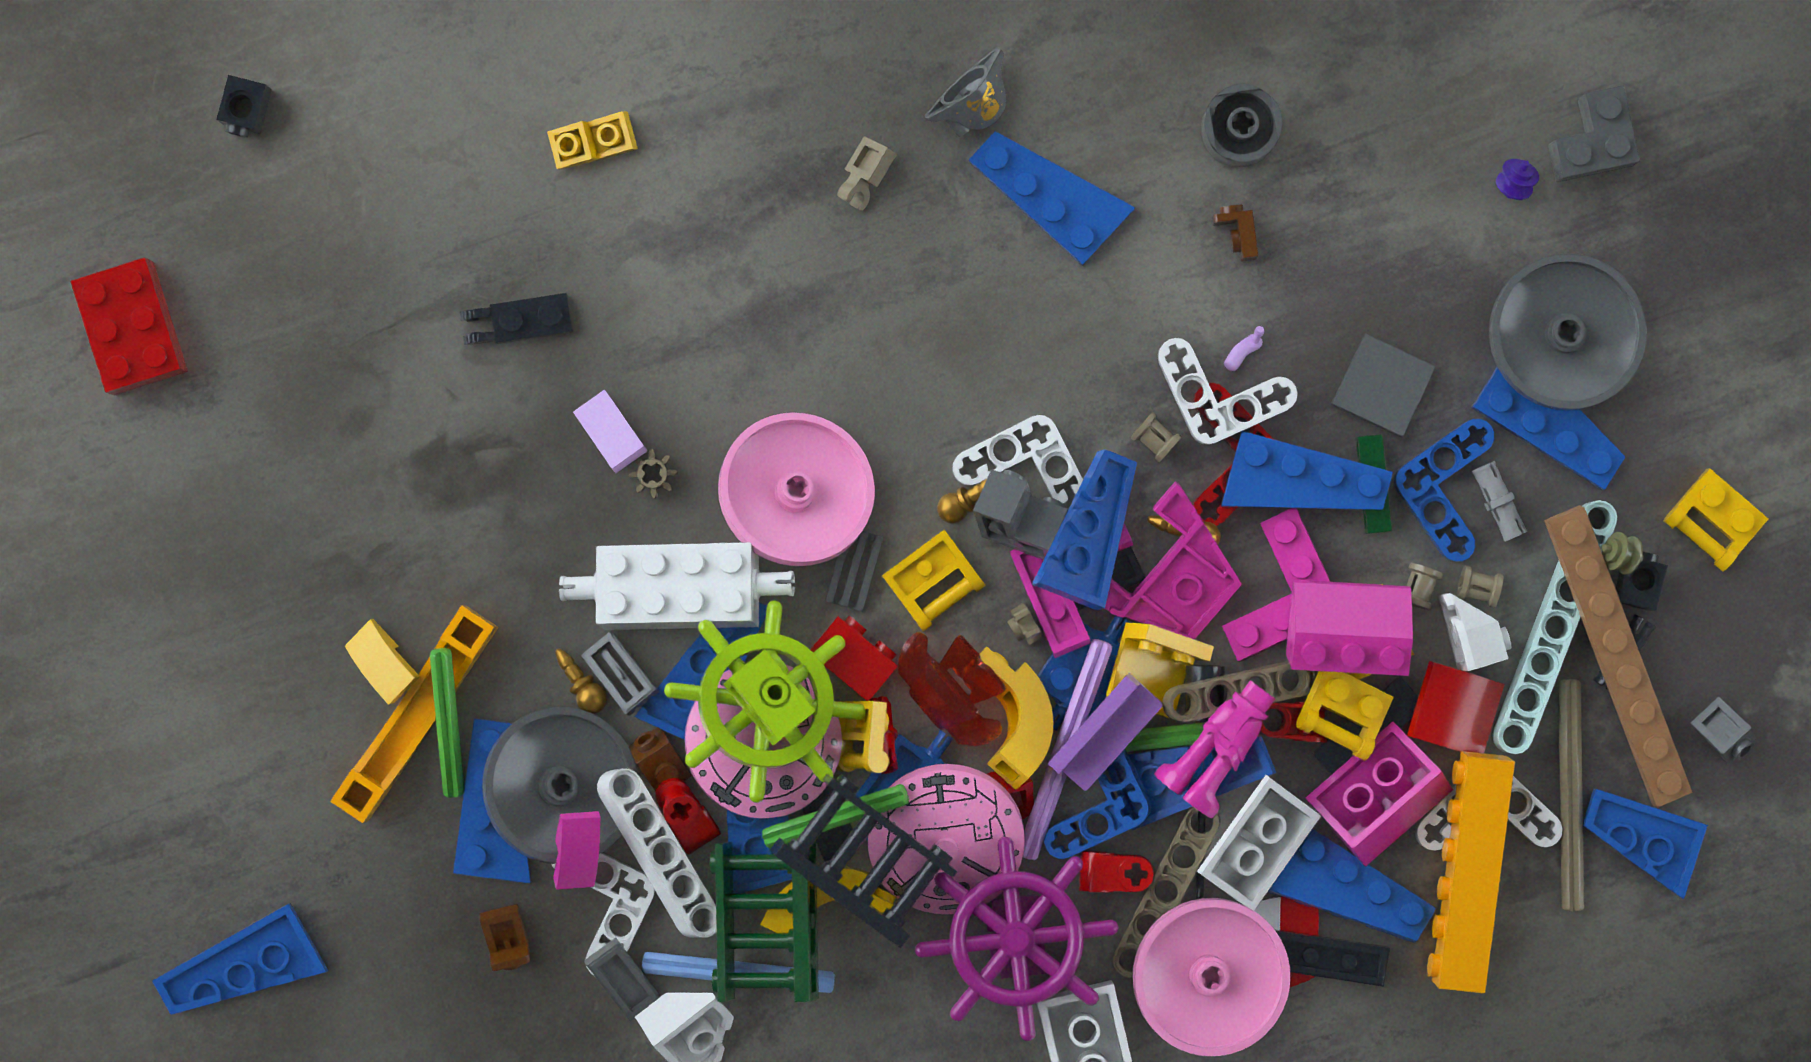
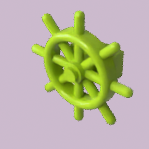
[664,600,866,803]

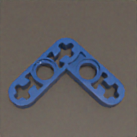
[1394,419,1494,562]
[1044,749,1151,859]

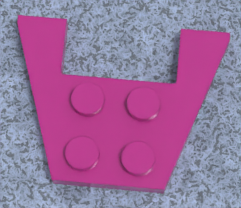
[1104,481,1242,640]

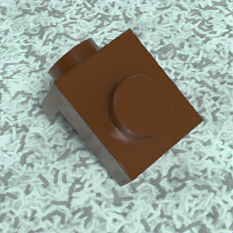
[628,727,692,792]
[479,904,530,971]

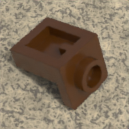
[1212,204,1258,261]

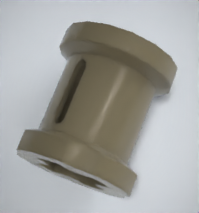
[1130,411,1182,463]
[1407,563,1443,611]
[1456,565,1504,608]

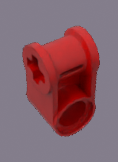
[1259,702,1327,742]
[655,778,721,855]
[1079,851,1154,892]

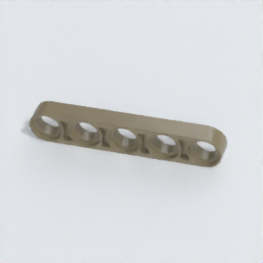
[1162,661,1317,722]
[1113,807,1220,978]

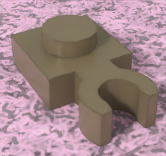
[1007,603,1043,645]

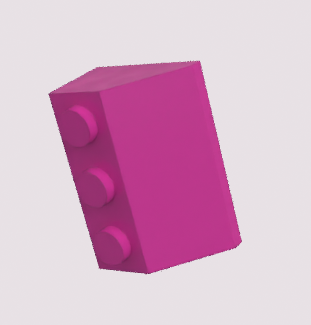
[1286,580,1413,676]
[1306,722,1453,867]

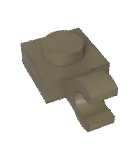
[837,136,897,211]

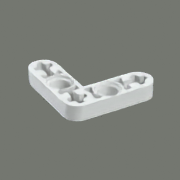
[1158,338,1297,445]
[952,415,1083,503]
[1415,776,1563,851]
[551,853,655,975]

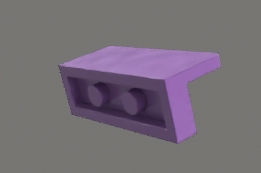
[1047,673,1163,790]

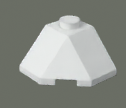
[1438,593,1512,671]
[635,993,734,1062]

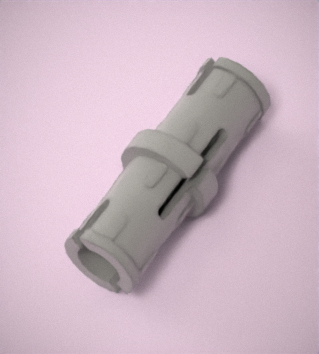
[1472,461,1527,542]

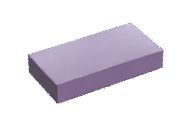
[573,390,647,473]

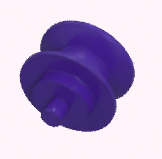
[1496,159,1539,200]

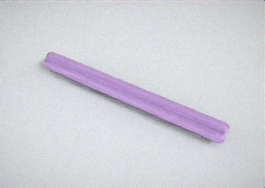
[1023,639,1112,860]

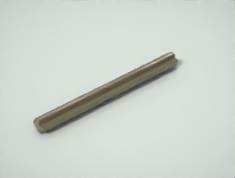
[1558,679,1584,911]

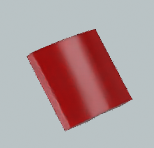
[1407,661,1505,753]

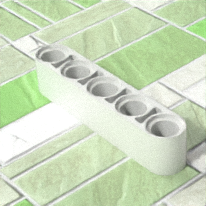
[597,769,716,938]

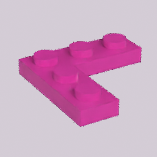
[1222,508,1331,662]
[1009,523,1133,658]

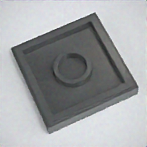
[1331,333,1436,437]

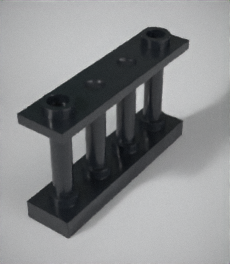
[770,774,958,948]

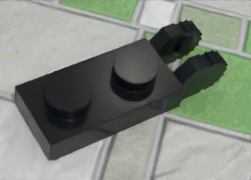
[460,293,573,345]

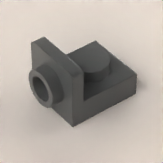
[1691,696,1756,765]

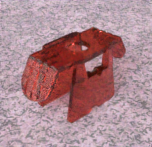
[898,632,1006,746]

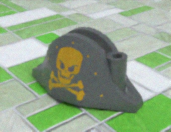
[924,48,1006,137]

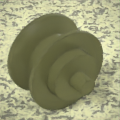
[1601,532,1643,575]

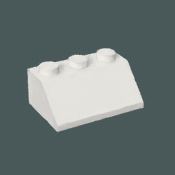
[1197,775,1321,911]

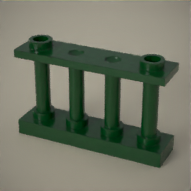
[710,841,819,1002]

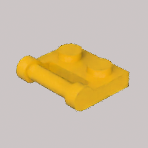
[1663,468,1768,572]
[882,529,986,632]
[1296,671,1394,761]
[836,701,889,773]

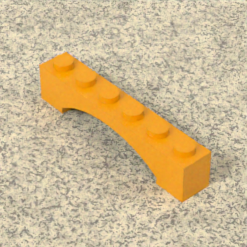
[330,605,499,823]

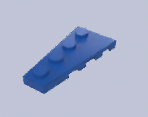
[1471,367,1625,490]

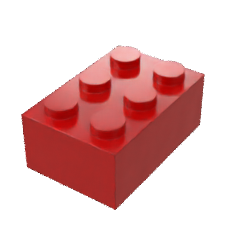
[70,257,188,395]

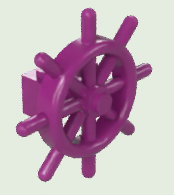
[915,837,1118,1041]

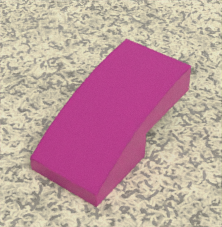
[553,811,600,890]

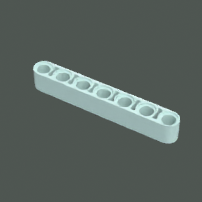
[1492,500,1617,754]

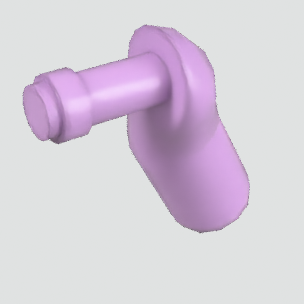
[1224,326,1265,371]

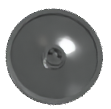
[1489,254,1647,411]
[482,707,638,864]

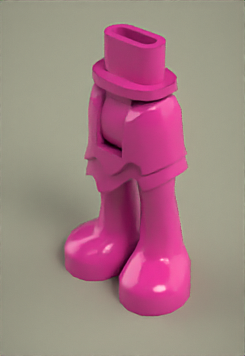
[1154,680,1275,819]

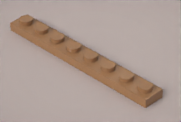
[1544,505,1693,808]

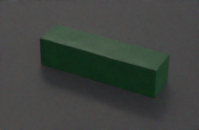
[1355,434,1392,534]

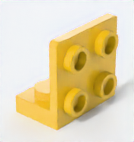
[1106,622,1214,719]

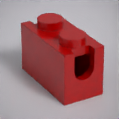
[810,615,898,701]

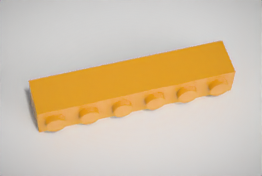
[1427,751,1515,993]

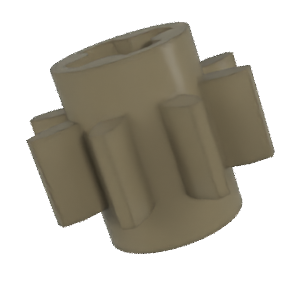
[628,449,678,498]

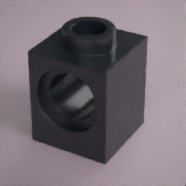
[216,75,272,138]
[1615,552,1668,611]

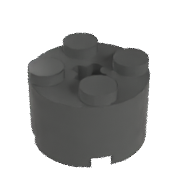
[1201,84,1283,167]

